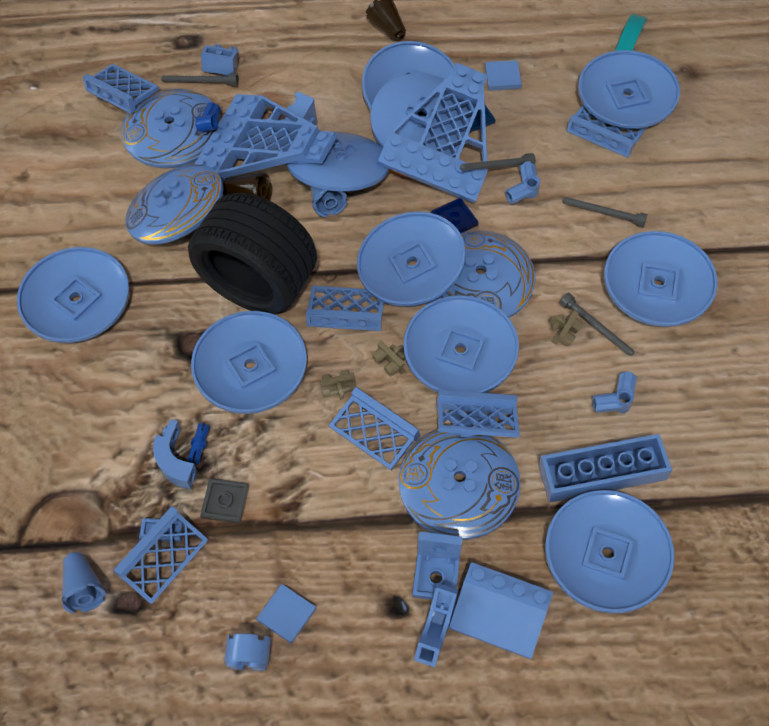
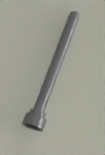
[161,73,239,87]
[460,153,536,171]
[563,197,648,228]
[559,292,634,356]

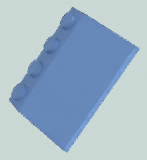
[449,562,553,659]

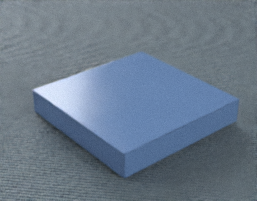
[485,60,522,91]
[256,584,317,644]

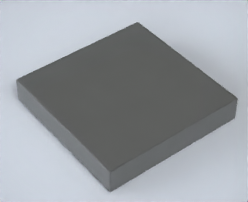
[200,478,250,524]

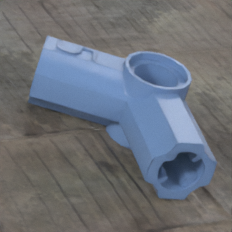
[505,161,540,204]
[592,371,637,413]

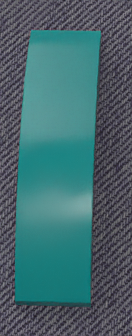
[615,13,647,51]

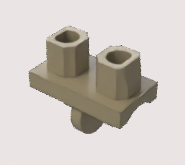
[550,310,584,346]
[372,341,405,377]
[320,369,356,400]

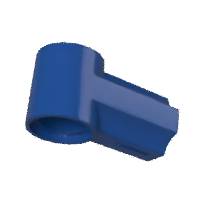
[195,102,221,132]

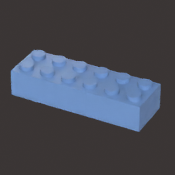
[539,434,672,503]

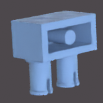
[201,44,239,76]

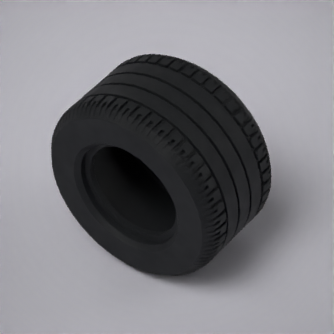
[188,193,317,314]

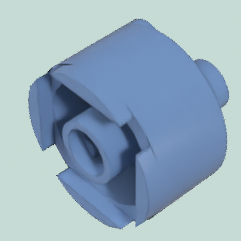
[224,634,271,671]

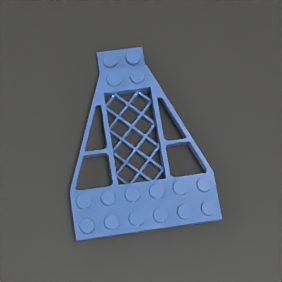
[377,63,488,204]
[195,94,337,182]

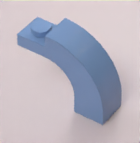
[153,419,197,490]
[414,583,458,667]

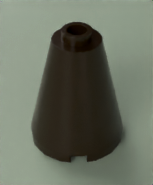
[366,0,406,41]
[223,173,272,201]

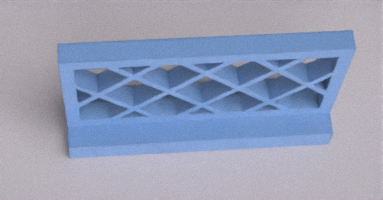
[83,64,159,114]
[567,105,646,158]
[306,286,384,331]
[329,387,420,471]
[436,390,520,438]
[113,506,208,604]

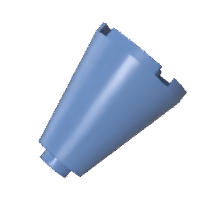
[311,186,347,217]
[62,552,106,613]

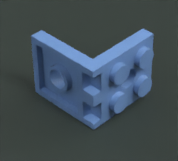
[412,531,462,600]

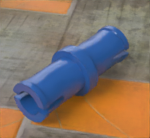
[187,423,210,464]

